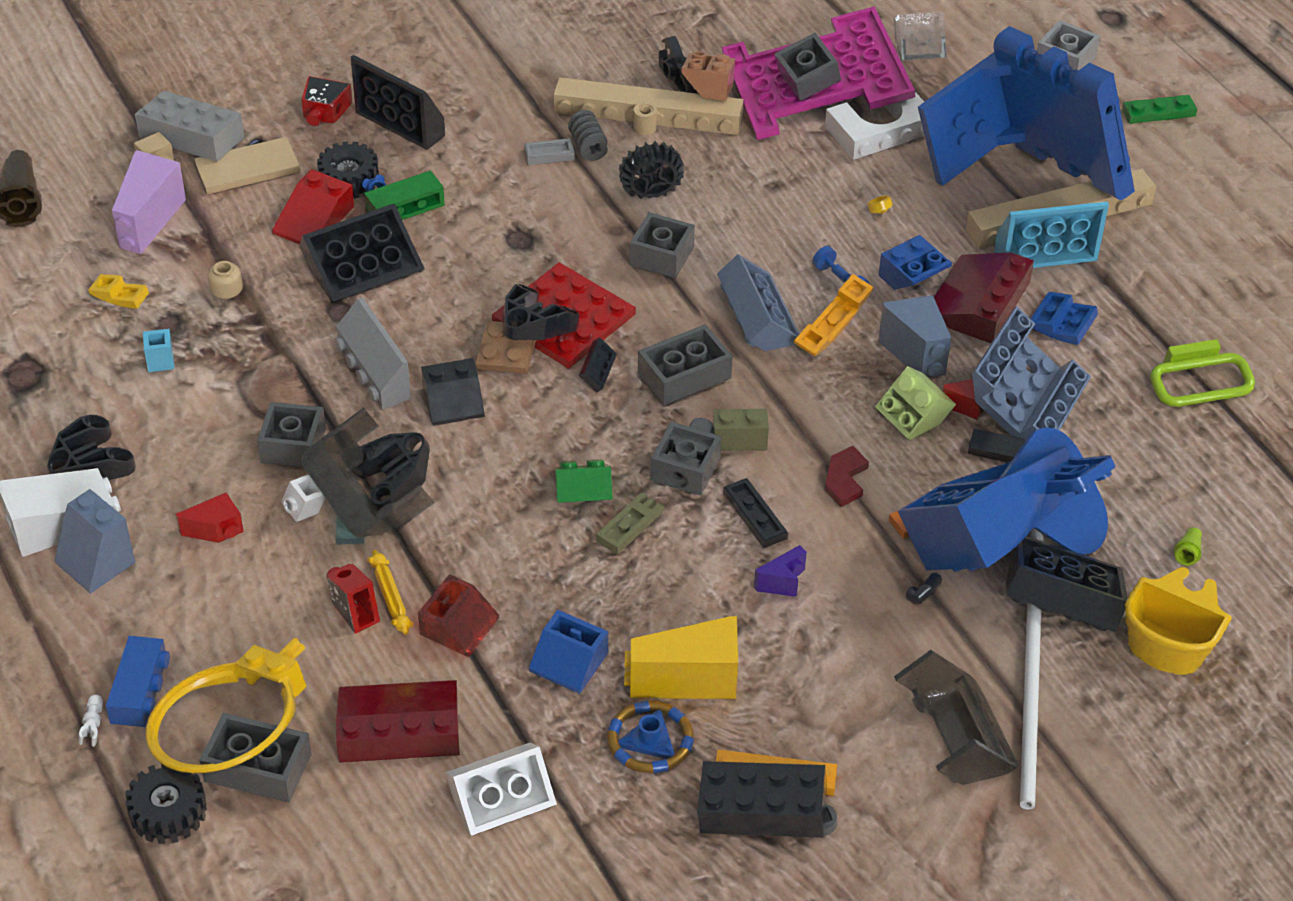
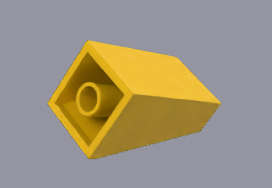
[624,616,738,699]

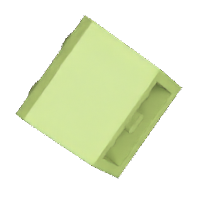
[875,366,956,440]

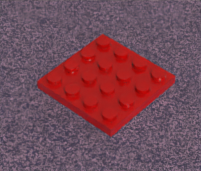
[492,262,636,369]

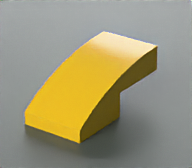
[88,274,149,309]

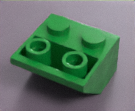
[554,459,613,503]

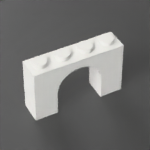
[825,92,925,160]

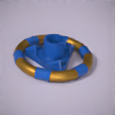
[607,700,694,774]

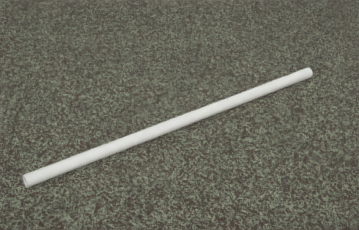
[1020,529,1044,810]

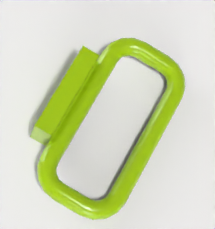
[1150,339,1255,407]

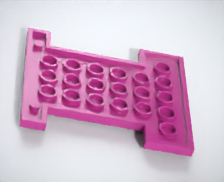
[722,6,915,140]

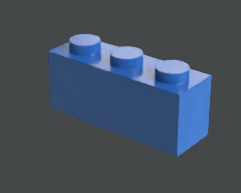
[106,636,170,727]

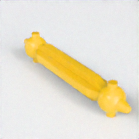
[367,550,414,635]

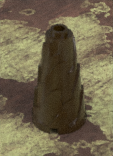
[0,150,42,227]

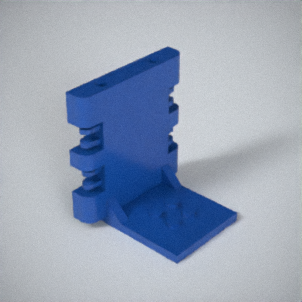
[918,26,1135,200]

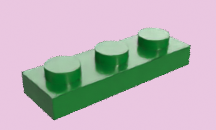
[1122,95,1197,124]

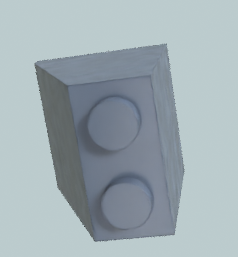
[878,295,951,378]
[55,489,135,594]

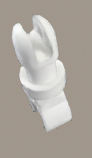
[79,695,103,747]

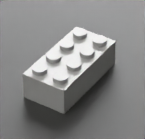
[135,91,245,161]

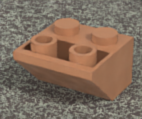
[682,51,735,101]

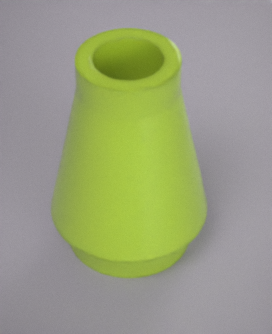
[1173,527,1202,566]

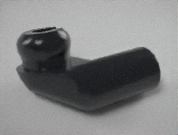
[905,572,942,605]

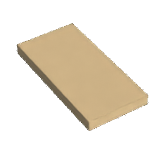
[194,137,300,194]

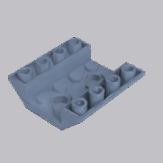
[972,306,1091,440]

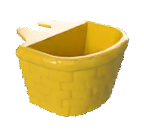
[1125,567,1232,675]

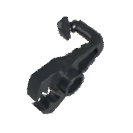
[658,36,699,94]

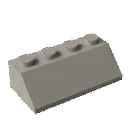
[334,297,411,410]

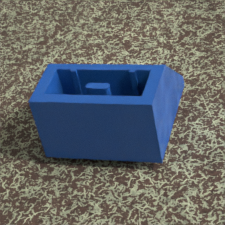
[878,235,952,290]
[529,609,608,694]

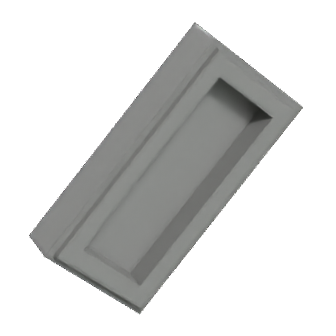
[524,138,575,165]

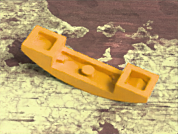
[794,274,874,357]

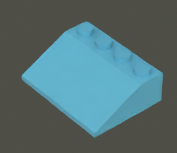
[994,202,1109,268]

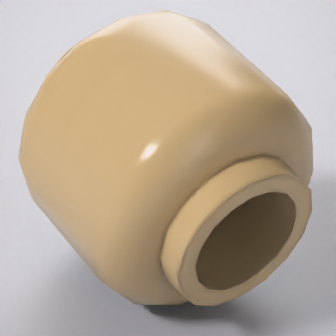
[208,261,243,299]

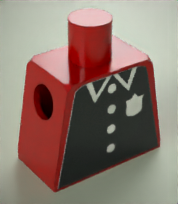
[301,76,353,126]
[326,564,380,634]

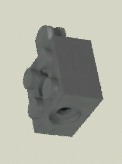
[650,418,722,496]

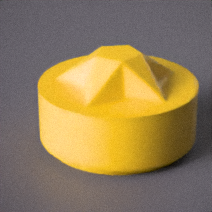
[867,195,893,214]

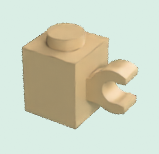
[134,132,174,161]

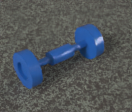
[812,246,869,284]

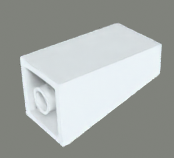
[0,468,121,557]

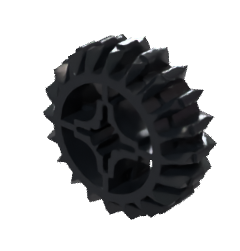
[619,141,684,199]

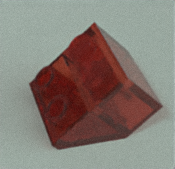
[418,574,499,657]

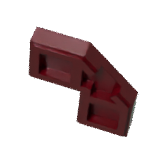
[825,446,869,507]

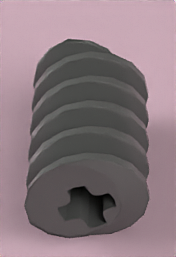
[568,110,608,161]

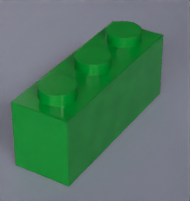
[364,170,445,220]

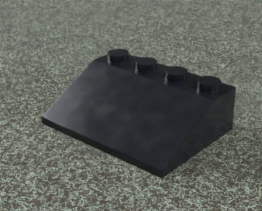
[350,55,445,150]
[299,203,425,303]
[1006,536,1128,632]

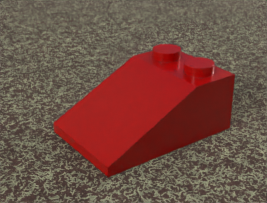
[272,169,354,244]

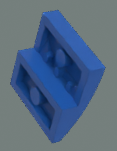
[1031,292,1098,345]

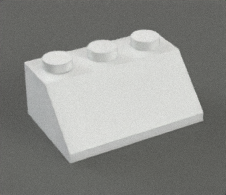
[445,743,557,835]

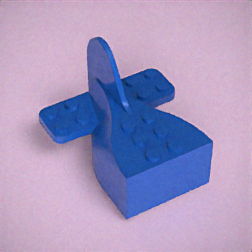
[898,427,1116,572]

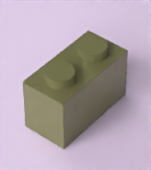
[713,409,769,451]

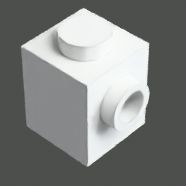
[281,473,327,522]

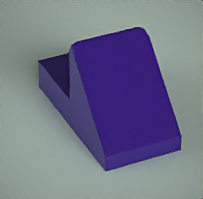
[754,545,807,597]

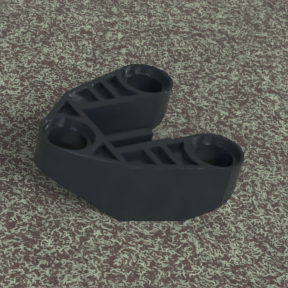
[502,284,580,340]
[47,414,136,480]
[345,432,430,512]

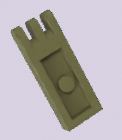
[596,493,665,555]

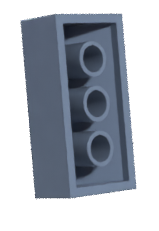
[717,254,800,351]

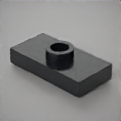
[579,337,617,393]

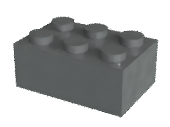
[638,324,733,406]
[199,713,312,803]

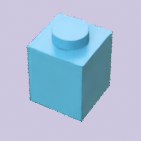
[143,329,175,372]

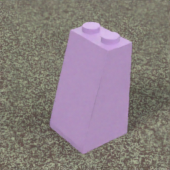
[112,150,186,254]

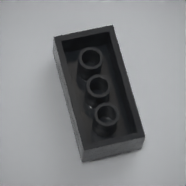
[697,761,827,838]

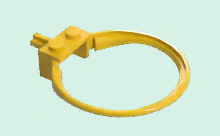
[145,638,307,773]

